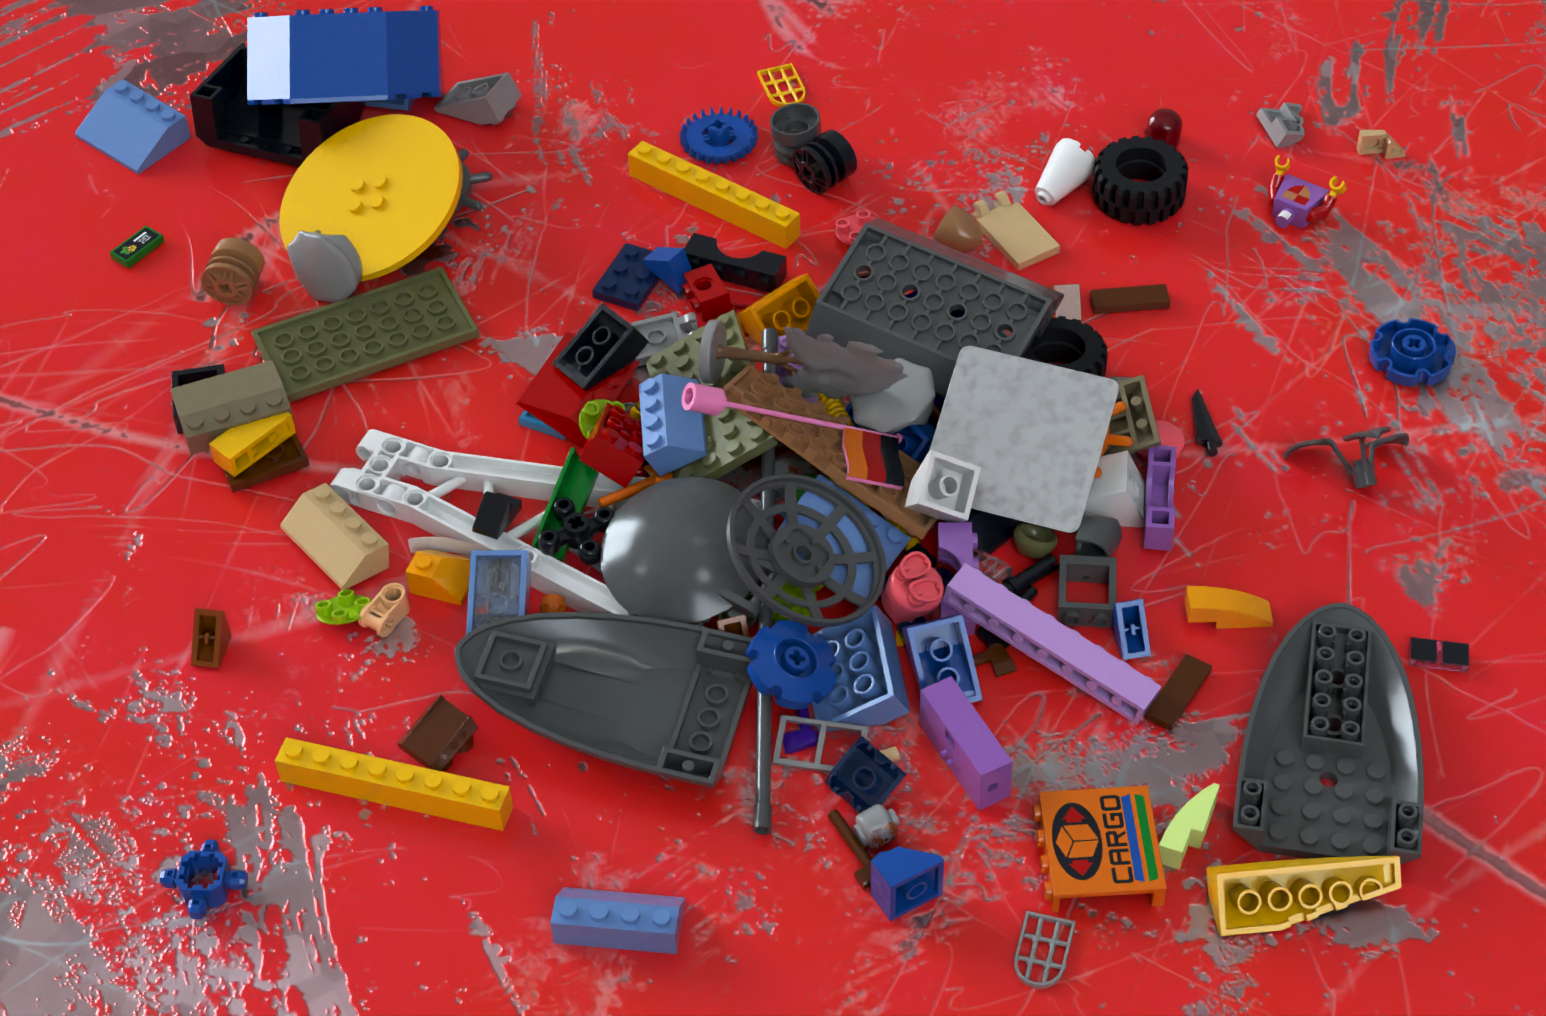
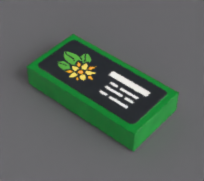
[110,226,165,269]

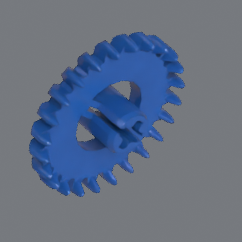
[680,107,758,164]

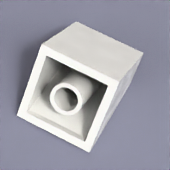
[1084,450,1145,527]

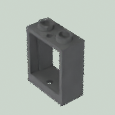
[1057,554,1116,628]

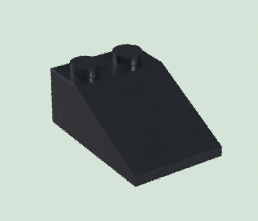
[552,303,649,391]

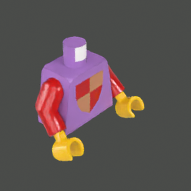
[1267,155,1346,228]

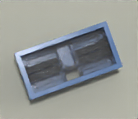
[466,550,532,635]

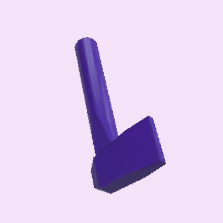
[783,708,819,754]

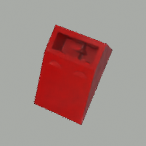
[579,403,644,488]

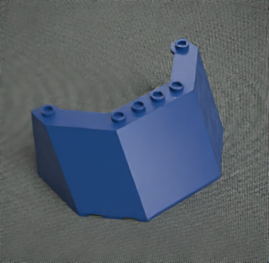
[247,6,444,105]

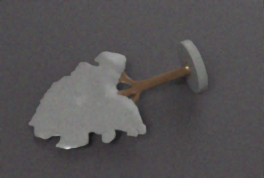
[699,319,908,400]

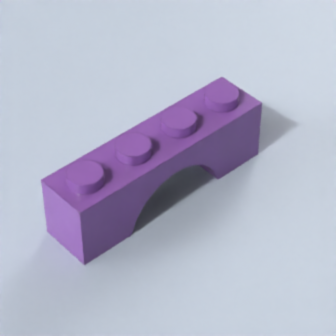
[1143,445,1176,551]
[937,522,979,635]

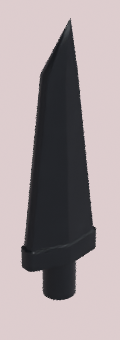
[1191,389,1223,457]

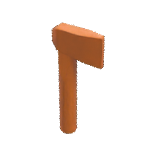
[598,464,673,507]

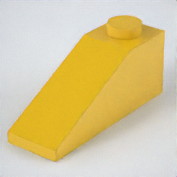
[209,412,296,477]

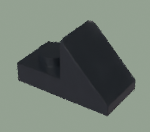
[472,491,522,540]

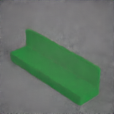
[532,447,599,563]

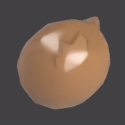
[933,205,983,253]

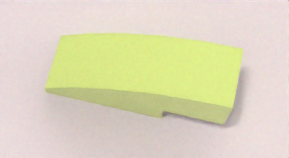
[1159,783,1220,870]

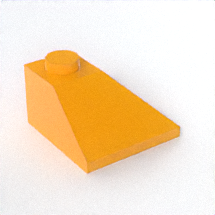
[405,549,471,605]

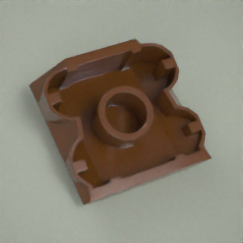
[397,695,478,771]

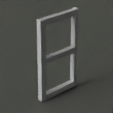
[772,714,870,773]

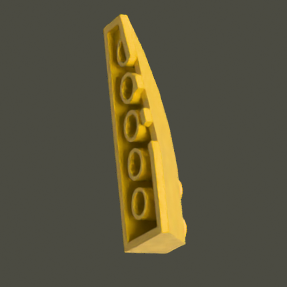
[1206,856,1402,936]

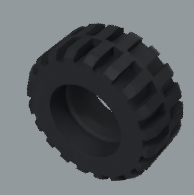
[1092,136,1188,225]
[1023,316,1108,377]

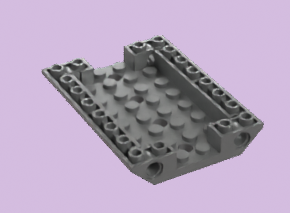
[806,218,1064,399]

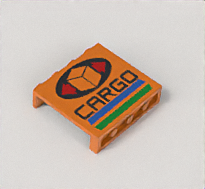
[1033,785,1167,912]

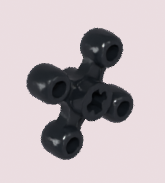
[538,497,615,565]

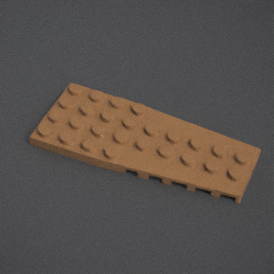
[723,361,938,540]

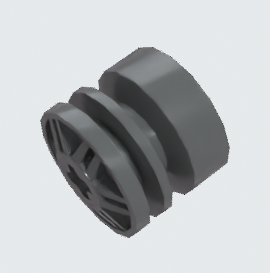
[770,103,822,167]

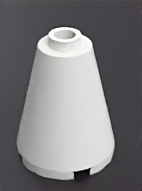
[1035,138,1096,205]

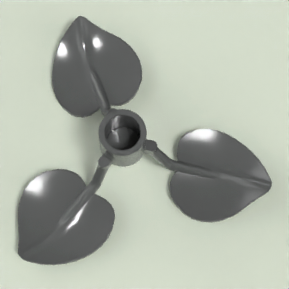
[1283,427,1409,489]

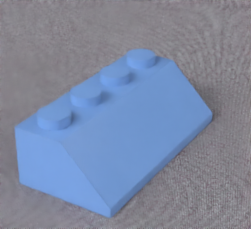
[639,374,708,477]
[550,887,686,954]

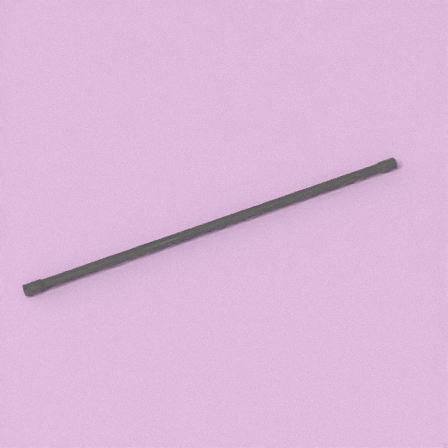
[753,328,778,835]

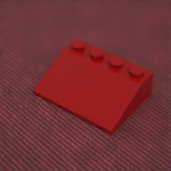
[516,332,640,449]

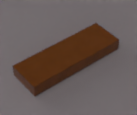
[1090,284,1170,314]
[1145,654,1212,731]

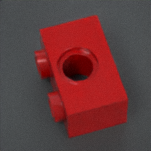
[682,264,732,322]

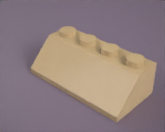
[280,483,389,590]

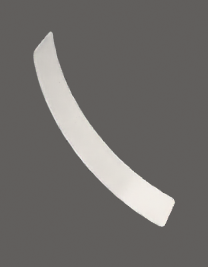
[408,537,485,557]

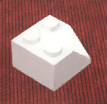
[905,450,981,522]

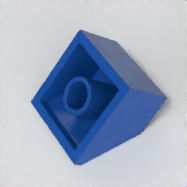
[871,846,944,921]

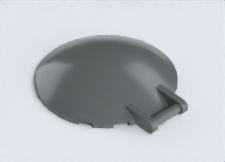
[600,476,778,625]

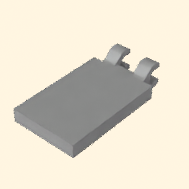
[630,312,698,366]

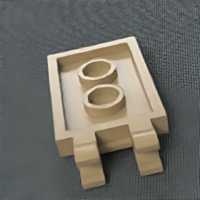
[973,190,1060,271]

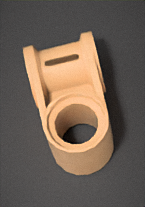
[358,583,410,638]

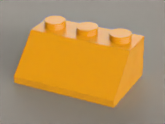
[737,273,820,346]

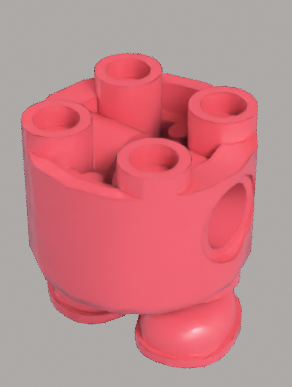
[881,551,944,626]

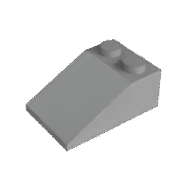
[434,72,522,125]

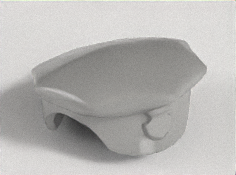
[287,230,363,303]
[850,358,936,435]

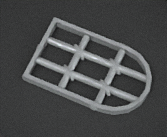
[1014,911,1076,989]

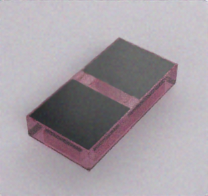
[1409,637,1469,673]

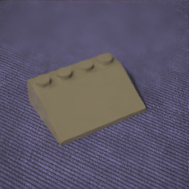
[170,360,295,455]

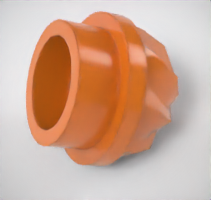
[539,594,568,613]

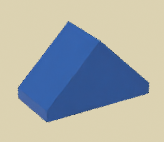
[641,247,692,294]
[1111,598,1151,660]

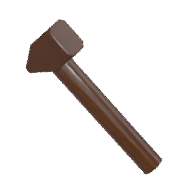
[828,809,872,890]

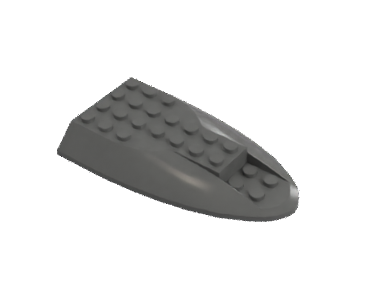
[454,612,753,788]

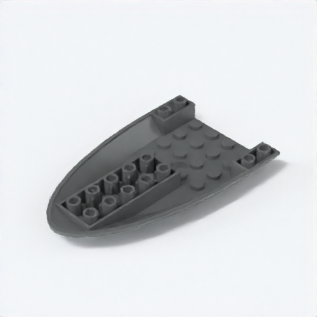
[1232,603,1424,865]

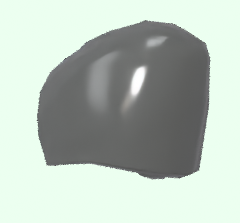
[1074,515,1122,557]

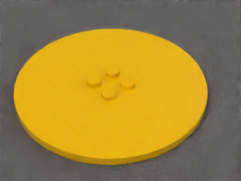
[279,114,463,282]

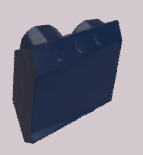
[824,736,907,813]

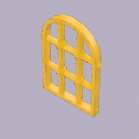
[757,63,806,107]

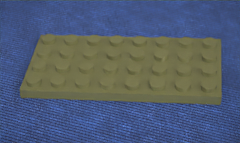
[251,267,480,403]
[645,309,778,480]

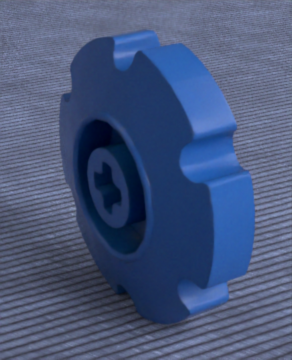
[1369,318,1456,387]
[746,620,837,710]

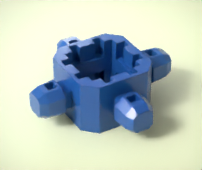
[160,840,248,919]

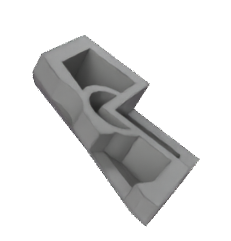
[1256,102,1305,148]

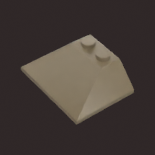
[1102,375,1162,456]

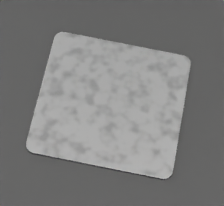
[929,346,1119,534]

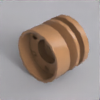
[201,237,265,305]

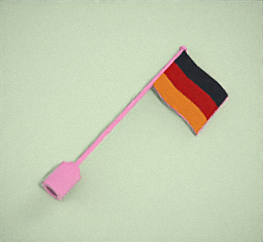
[682,382,904,490]

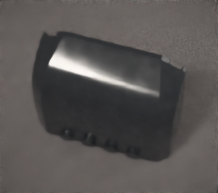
[190,43,366,167]

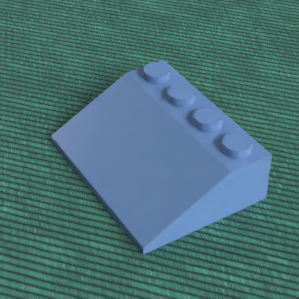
[75,79,191,175]
[769,474,911,598]
[811,605,910,732]

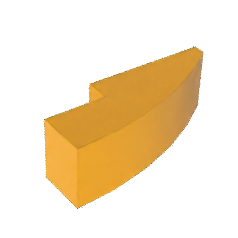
[1184,586,1273,629]

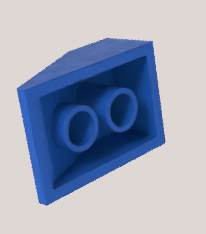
[901,614,983,703]

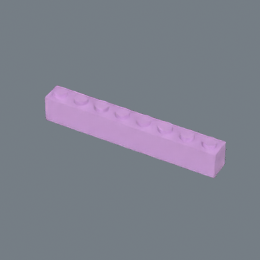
[942,563,1162,725]

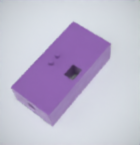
[919,676,1013,810]

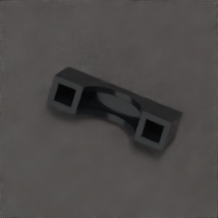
[684,233,787,293]

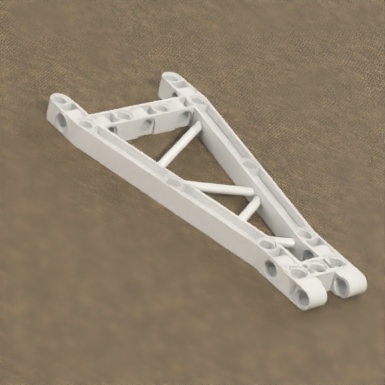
[329,429,760,627]

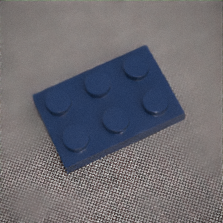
[592,243,660,311]

